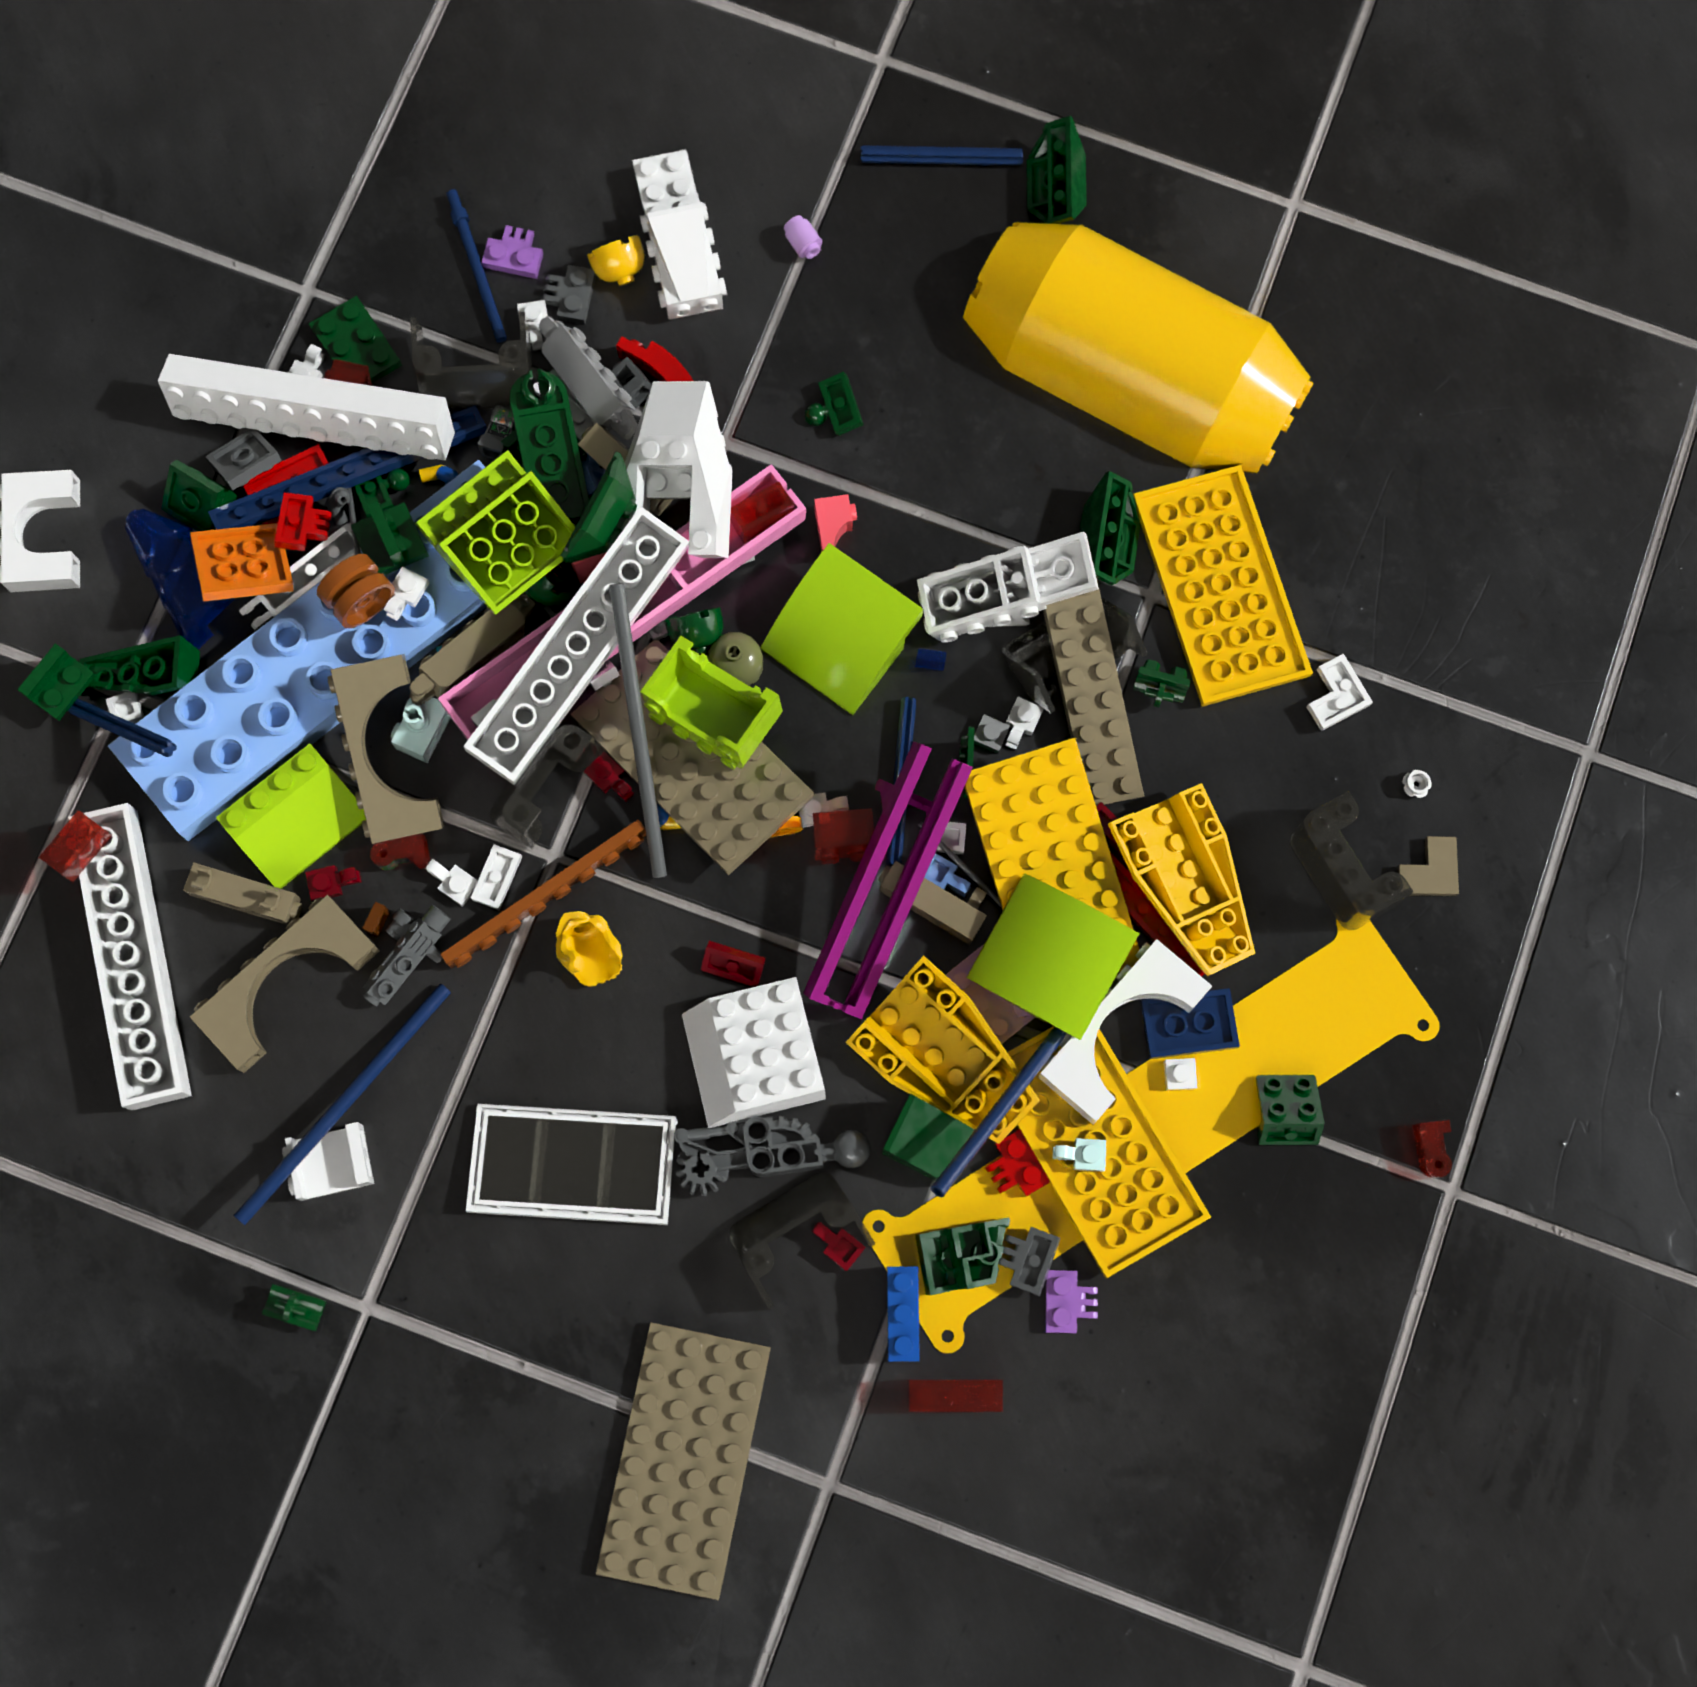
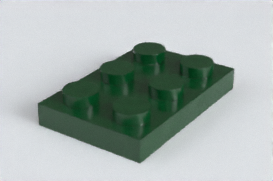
[309,295,402,385]

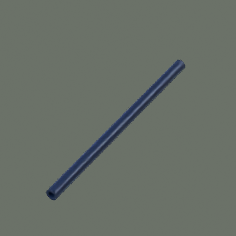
[233,984,451,1225]
[931,1027,1067,1198]

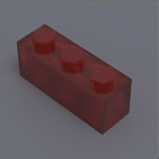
[908,1379,1003,1412]

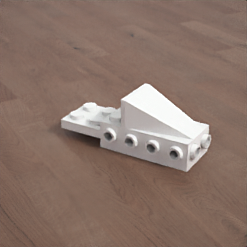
[632,149,727,320]
[917,532,1099,643]

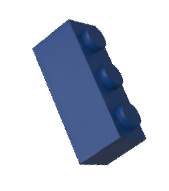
[887,1266,919,1362]

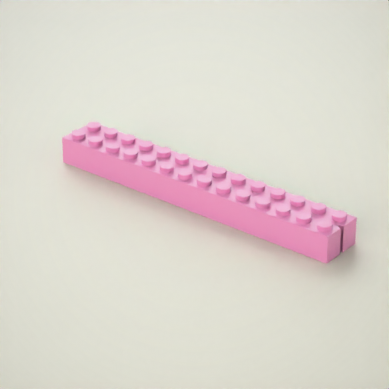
[438,464,806,740]

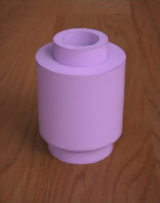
[784,215,822,259]

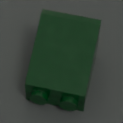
[881,1094,974,1182]

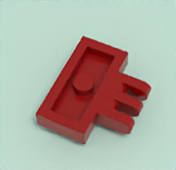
[274,492,332,551]
[985,1130,1050,1197]

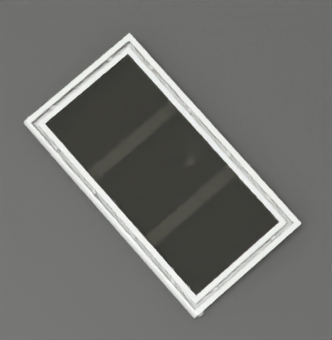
[466,1104,678,1225]

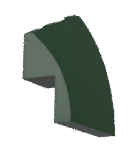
[915,1217,1010,1296]

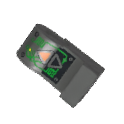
[477,405,515,460]

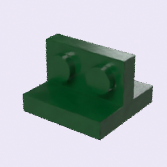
[161,460,238,531]
[351,501,429,575]
[17,643,96,721]

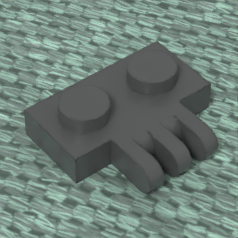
[541,265,596,325]
[998,1227,1060,1297]

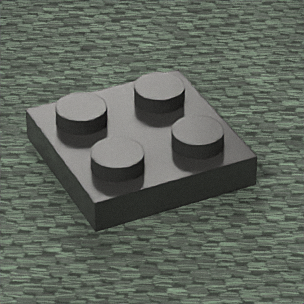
[205,429,282,490]

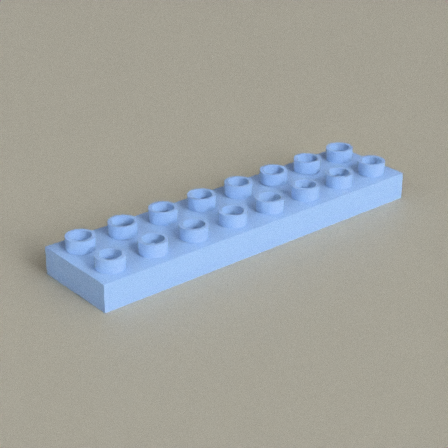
[108,459,487,841]

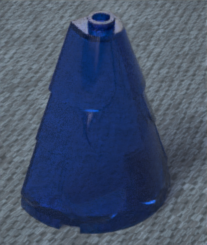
[125,509,236,650]

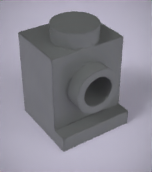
[611,357,652,408]

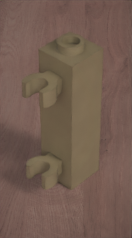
[578,423,674,516]
[878,861,987,945]
[183,862,302,925]

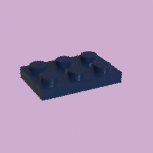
[1140,988,1240,1059]

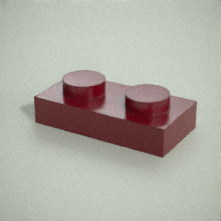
[701,940,766,987]

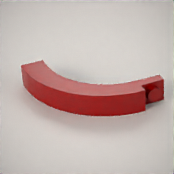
[616,336,693,381]

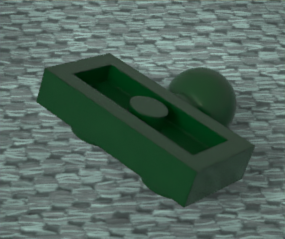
[805,371,864,436]
[354,468,410,518]

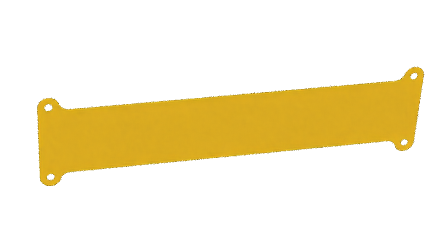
[862,906,1439,1353]

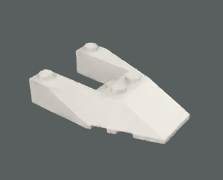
[621,381,732,558]

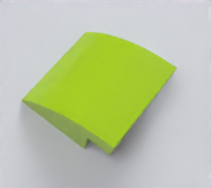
[414,450,575,615]
[760,543,923,715]
[966,873,1140,1040]

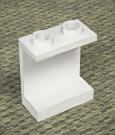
[282,1122,374,1201]

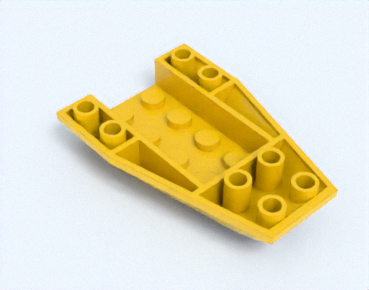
[1108,783,1255,976]
[846,956,1039,1144]

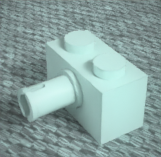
[391,698,450,763]

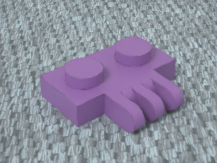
[481,225,543,279]
[1045,1270,1098,1333]

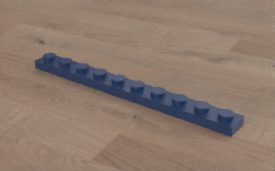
[208,405,487,530]

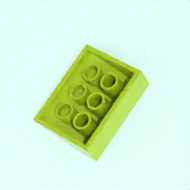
[216,743,366,889]

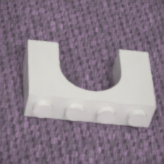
[0,470,80,592]

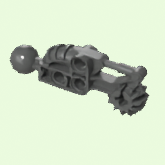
[674,1116,871,1197]

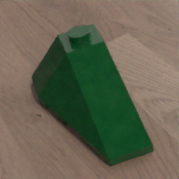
[79,635,200,695]

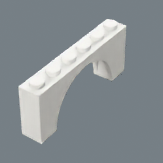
[1038,939,1212,1125]

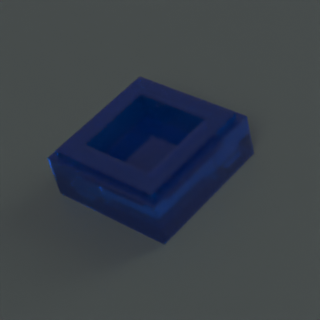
[915,648,946,671]

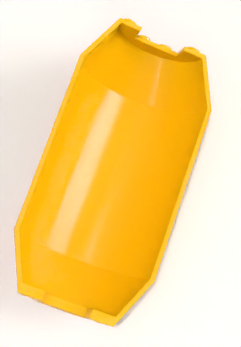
[963,222,1313,473]

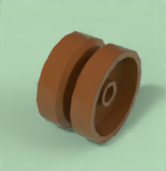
[316,554,395,628]

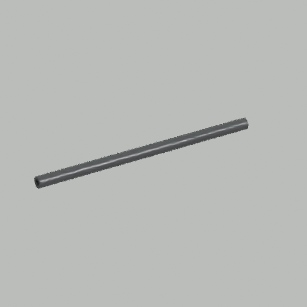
[609,583,667,878]

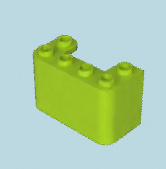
[640,636,783,770]

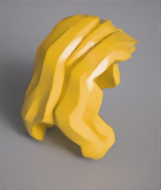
[556,911,623,987]

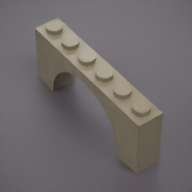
[328,654,445,844]
[190,895,380,1073]

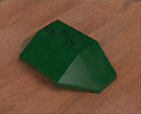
[1027,116,1087,224]
[560,451,637,564]
[1079,471,1141,585]

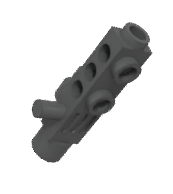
[363,904,451,1006]

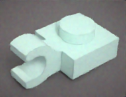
[1052,1138,1106,1172]

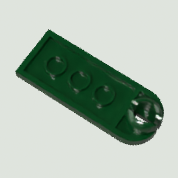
[509,369,589,520]

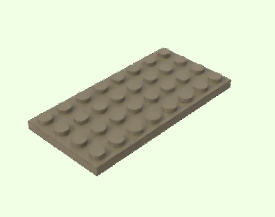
[571,639,814,875]
[596,1322,771,1600]

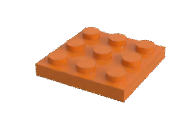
[190,523,294,602]

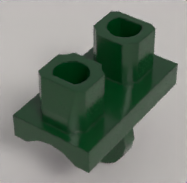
[1133,659,1191,708]
[262,1284,327,1331]

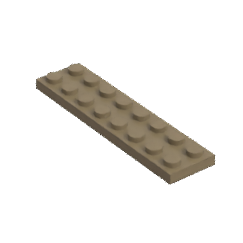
[1043,578,1144,806]

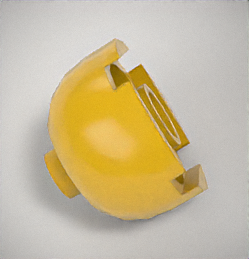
[587,235,645,286]

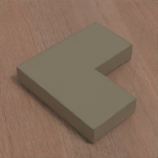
[1397,836,1459,896]

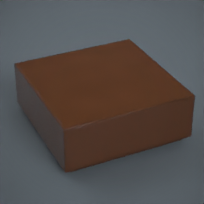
[362,902,390,938]

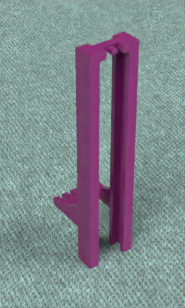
[803,741,973,1019]

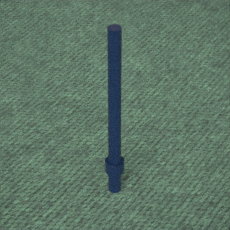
[446,190,507,342]

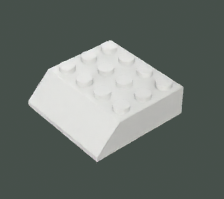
[682,977,826,1128]

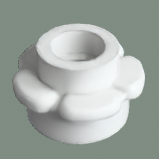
[1402,770,1431,798]

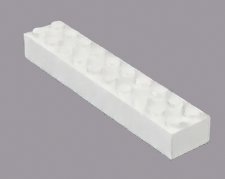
[158,354,455,460]
[464,507,689,786]
[68,803,192,1110]

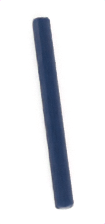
[860,146,1023,165]
[886,697,917,866]
[68,699,177,757]

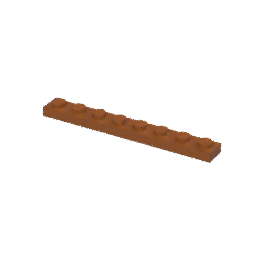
[440,819,646,968]

